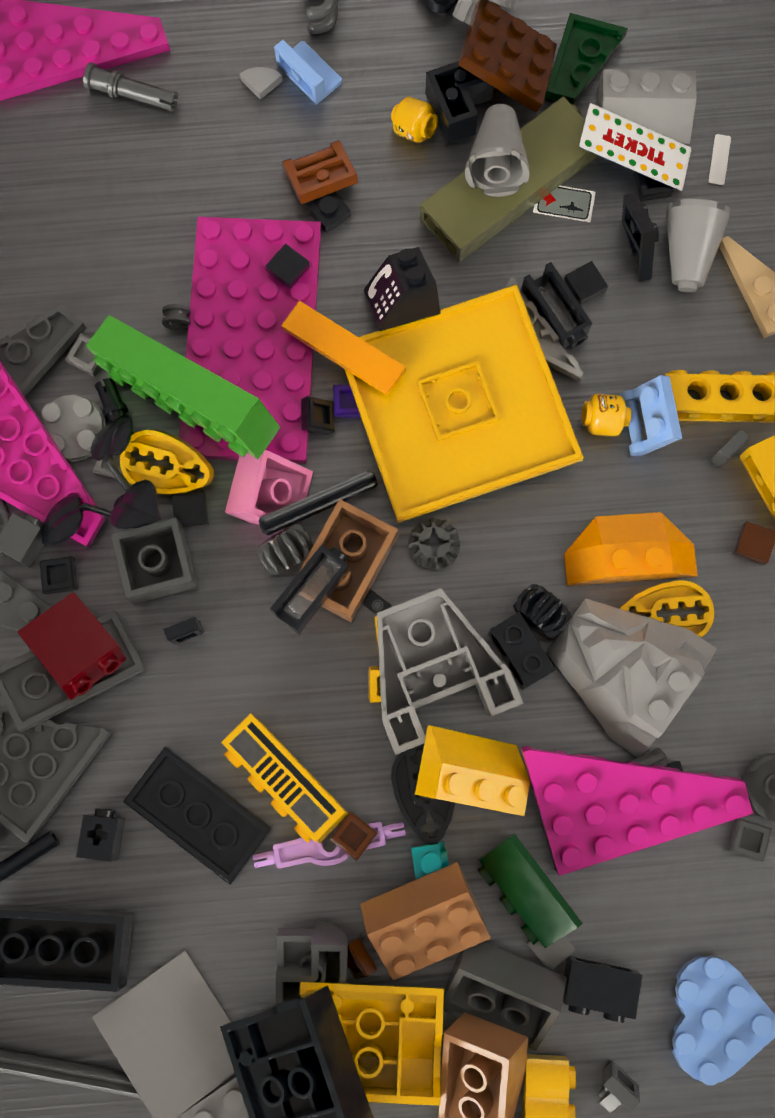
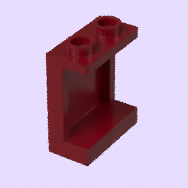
[17,592,126,700]

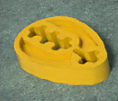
[120,430,214,494]
[619,580,714,637]

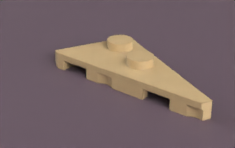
[719,236,775,338]

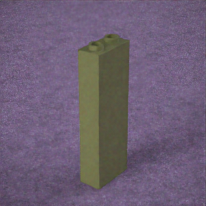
[420,96,599,263]

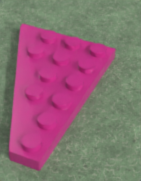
[0,361,106,547]

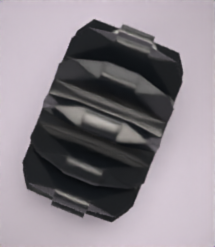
[513,584,572,639]

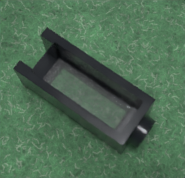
[521,262,592,349]
[269,545,350,635]

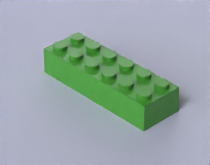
[86,315,281,459]

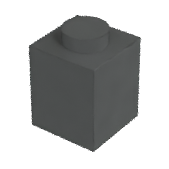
[0,513,44,568]

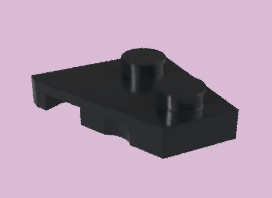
[622,193,659,282]

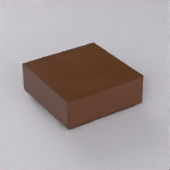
[734,521,775,565]
[330,812,378,861]
[348,938,377,979]

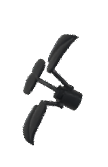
[42,414,161,547]

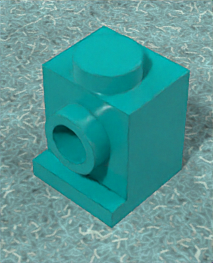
[411,841,449,880]

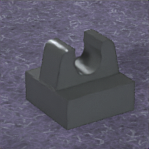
[599,1061,640,1113]

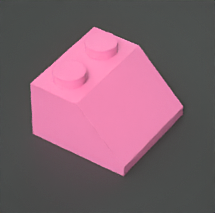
[225,450,313,525]

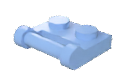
[619,375,682,456]

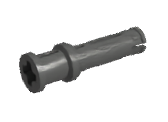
[83,62,178,112]

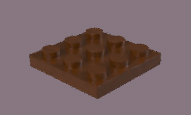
[458,0,557,113]

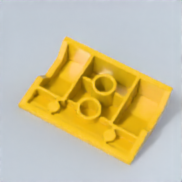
[300,982,444,1106]

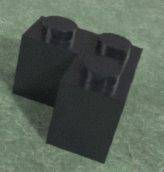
[425,61,494,145]

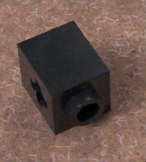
[76,808,125,862]

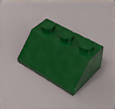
[477,834,583,948]

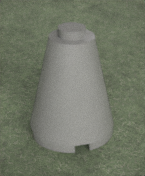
[465,104,530,197]
[666,199,731,292]

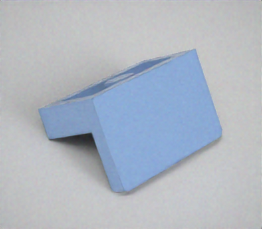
[274,40,342,105]

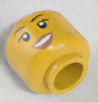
[391,96,438,143]

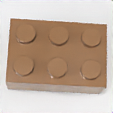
[298,499,398,623]
[360,862,491,981]

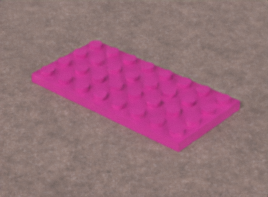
[179,217,322,464]

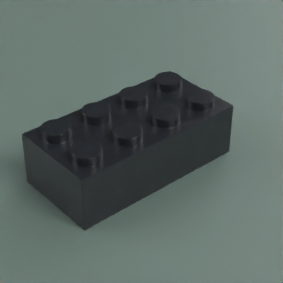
[0,905,133,992]

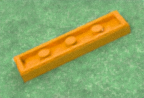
[281,300,406,396]

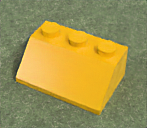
[415,725,530,816]

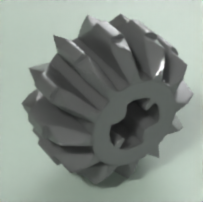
[257,523,313,575]

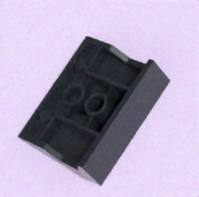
[220,985,374,1118]

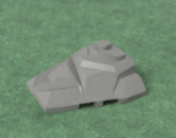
[547,598,717,758]

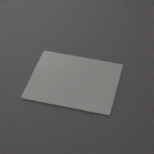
[91,950,235,1118]

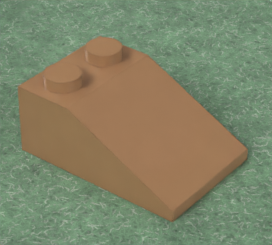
[438,1012,528,1118]

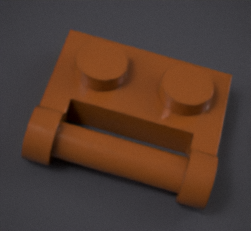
[282,140,358,204]

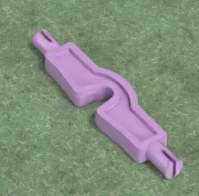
[253,821,406,869]

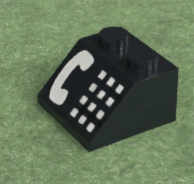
[364,247,441,331]

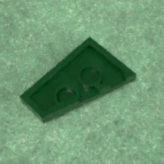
[545,13,628,104]

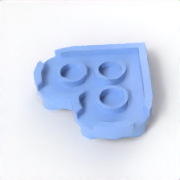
[672,956,775,1086]

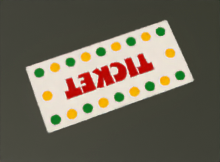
[579,103,691,191]

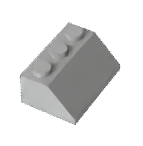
[597,69,697,146]

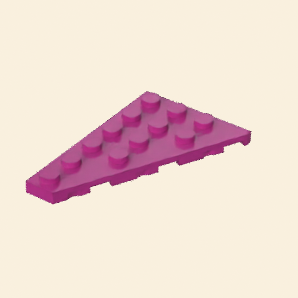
[0,0,170,101]
[521,746,753,876]

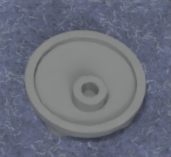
[40,394,107,462]

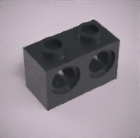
[488,612,556,691]

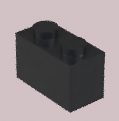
[563,956,643,1023]

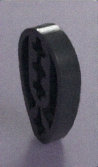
[391,744,455,843]

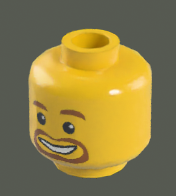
[581,393,631,437]

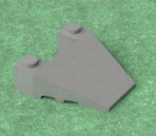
[377,588,524,755]

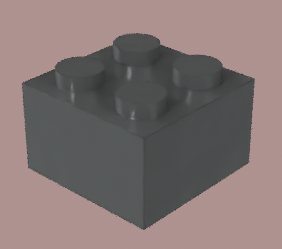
[111,517,199,605]

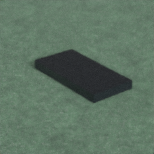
[123,746,273,885]

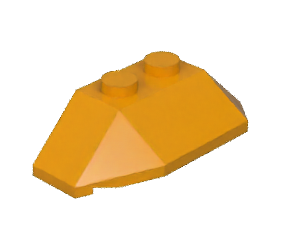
[564,512,698,586]

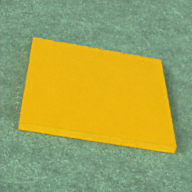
[344,284,584,523]

